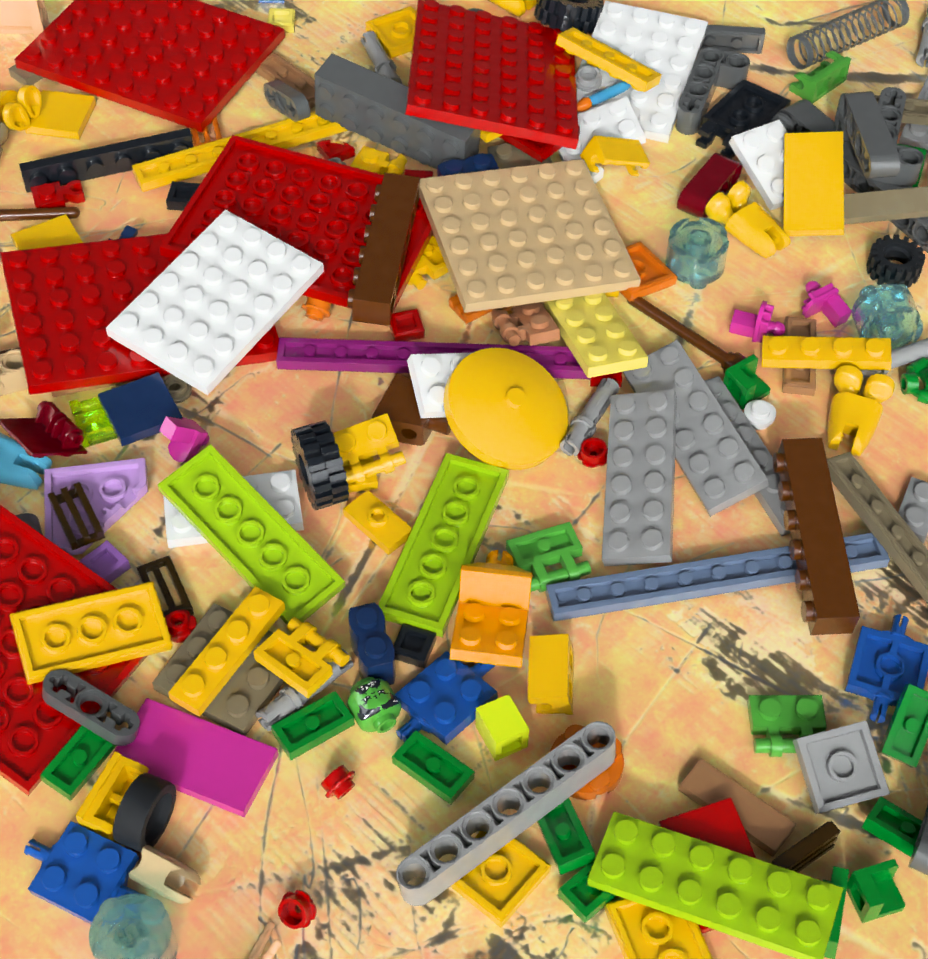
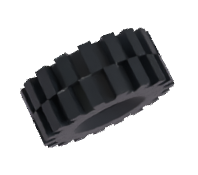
[534,0,604,34]
[291,420,349,510]

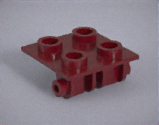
[0,401,88,458]

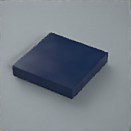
[98,372,183,446]

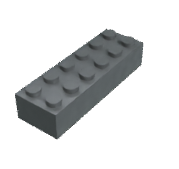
[314,53,481,169]

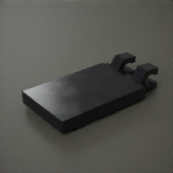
[696,80,791,159]

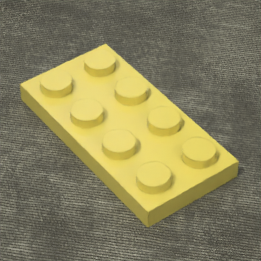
[544,293,648,378]

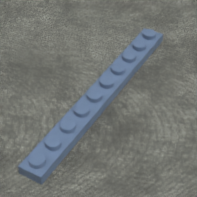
[545,533,890,622]

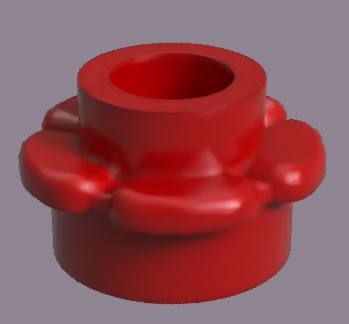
[577,438,608,468]
[164,609,197,643]
[321,765,355,800]
[278,890,317,929]

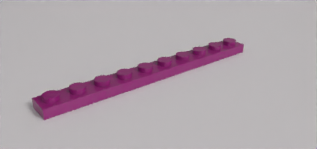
[276,337,590,379]

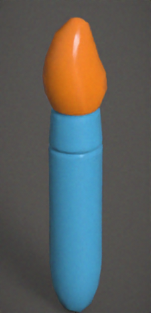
[577,81,631,112]

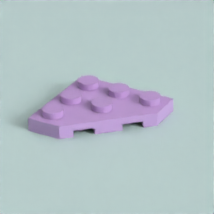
[44,458,148,555]

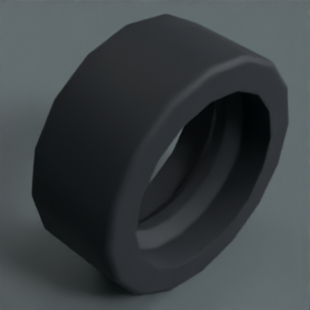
[113,773,176,852]

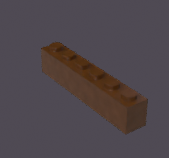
[347,173,420,326]
[773,438,860,635]

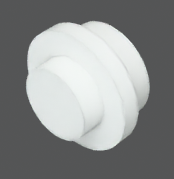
[743,400,776,430]

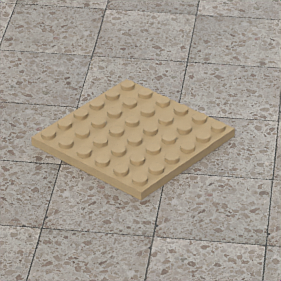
[419,159,641,313]

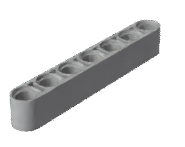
[396,721,616,906]

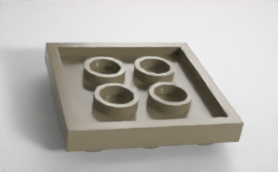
[152,603,285,736]

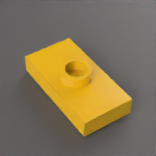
[343,490,412,555]

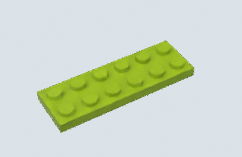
[157,444,346,625]
[378,453,509,637]
[588,811,843,959]

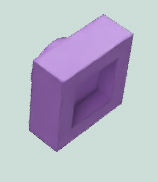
[80,540,131,583]

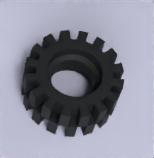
[866,234,925,290]

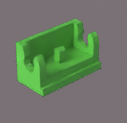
[789,51,851,104]

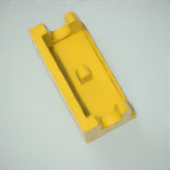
[580,135,650,176]
[527,633,574,715]
[75,751,149,845]

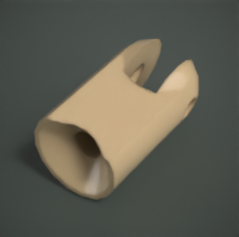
[129,845,201,904]

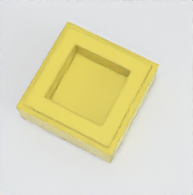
[267,8,296,33]

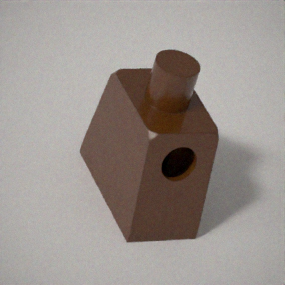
[372,373,451,446]

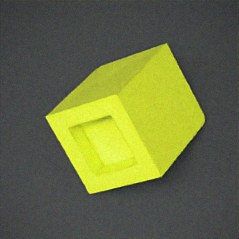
[475,695,529,761]

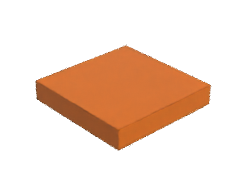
[619,241,677,302]

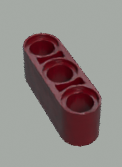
[677,153,743,220]

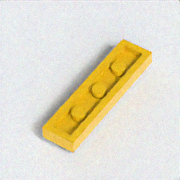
[556,27,662,92]
[762,336,892,370]
[168,586,285,717]

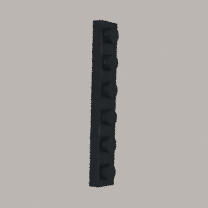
[19,128,193,193]

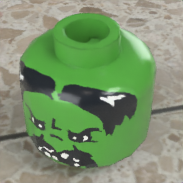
[347,677,401,733]

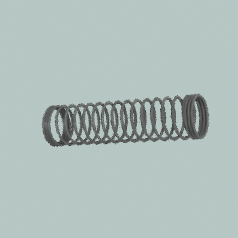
[786,0,910,70]

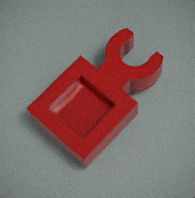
[31,180,86,208]

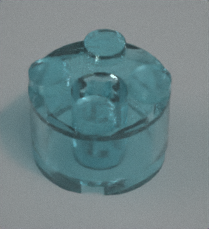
[665,217,729,289]
[852,284,923,350]
[89,894,178,959]

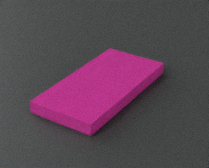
[110,698,279,818]

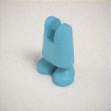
[0,433,53,490]

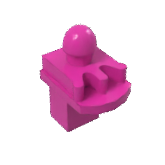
[801,280,852,327]
[729,300,785,343]
[159,416,210,463]

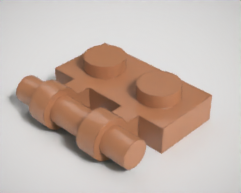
[491,302,560,346]

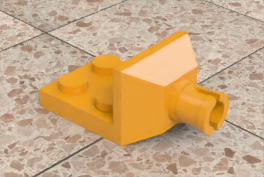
[450,550,532,668]

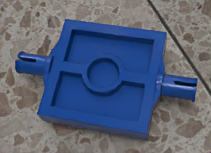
[845,614,928,723]
[395,651,498,745]
[24,821,145,927]

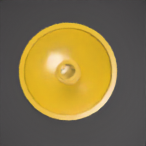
[443,348,568,470]

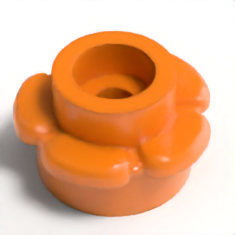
[302,297,331,321]

